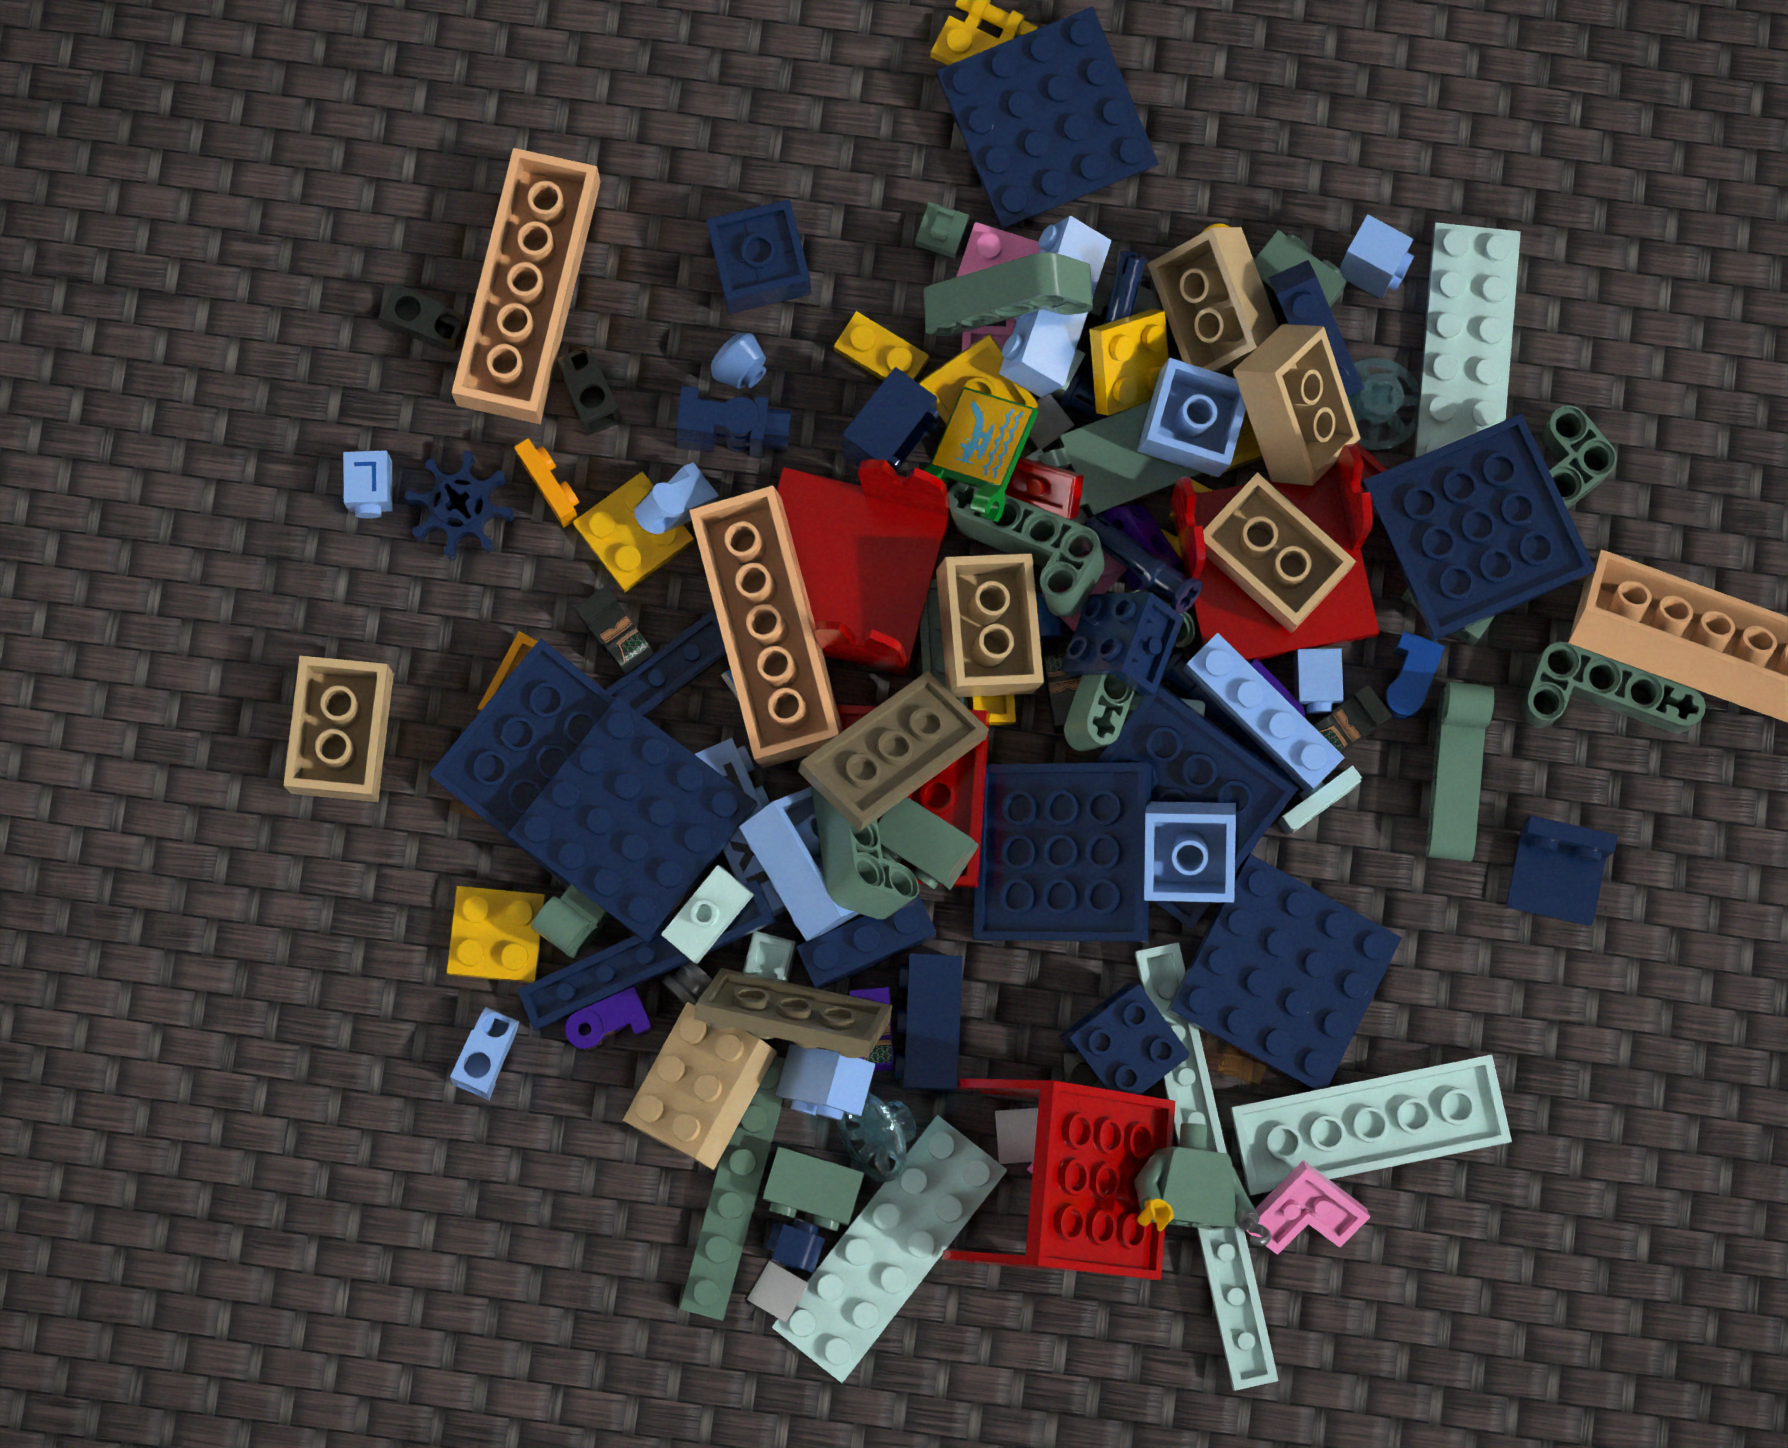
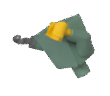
[1134,1123,1271,1246]

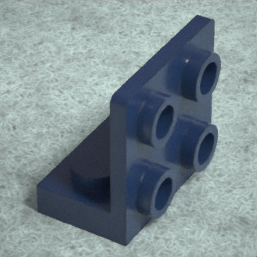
[1061,592,1184,696]
[1506,816,1618,926]
[1058,983,1190,1095]

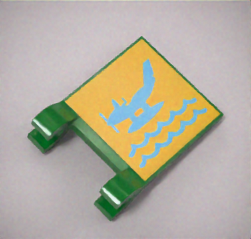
[923,387,1039,522]

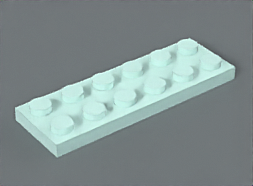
[1414,223,1521,459]
[1230,1055,1512,1196]
[772,1115,1007,1383]

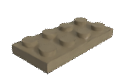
[798,671,989,832]
[694,968,892,1058]

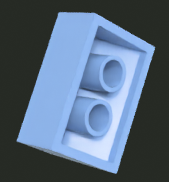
[739,786,860,942]

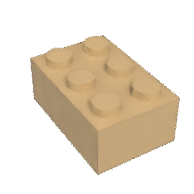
[1147,227,1279,376]
[1233,324,1361,486]
[1203,472,1356,634]
[936,554,1044,697]
[283,656,394,802]
[623,1002,777,1170]

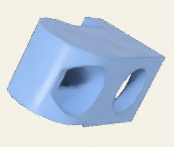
[634,462,719,534]
[450,1007,519,1100]

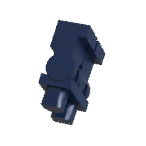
[676,386,791,458]

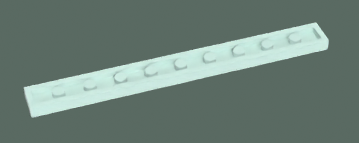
[1134,942,1279,1391]

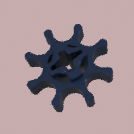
[405,451,514,561]

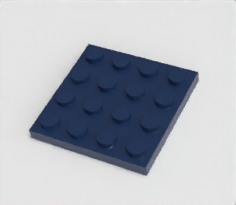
[935,7,1159,230]
[1361,413,1596,641]
[429,638,615,886]
[1095,683,1299,929]
[507,697,758,944]
[973,762,1152,942]
[1167,854,1402,1091]

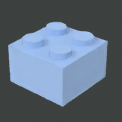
[1137,358,1246,477]
[1144,801,1236,903]

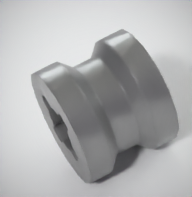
[661,961,712,1005]

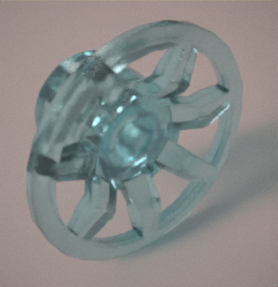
[1347,358,1420,450]
[837,1092,916,1182]

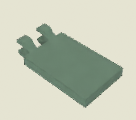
[1036,401,1206,518]

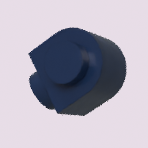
[766,1220,825,1274]

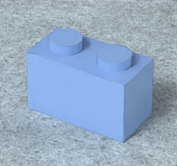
[1340,214,1414,300]
[776,1044,875,1120]

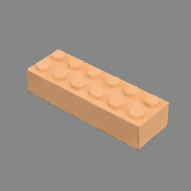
[451,148,601,425]
[689,486,843,768]
[1568,549,1788,723]

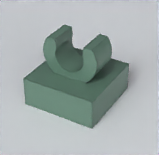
[915,202,969,258]

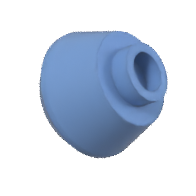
[711,333,766,389]

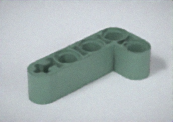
[923,252,1093,336]
[1542,405,1617,510]
[948,482,1105,618]
[1064,589,1195,752]
[1520,641,1706,733]
[1426,681,1494,862]
[812,786,919,920]
[531,885,611,959]

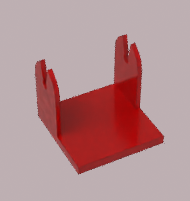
[1170,443,1379,662]
[777,459,950,676]
[942,1079,1176,1280]

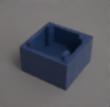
[706,199,811,314]
[842,367,939,476]

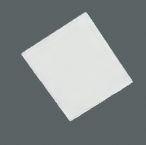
[995,1108,1038,1164]
[747,1261,809,1322]

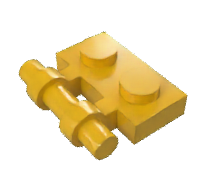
[930,0,1038,65]

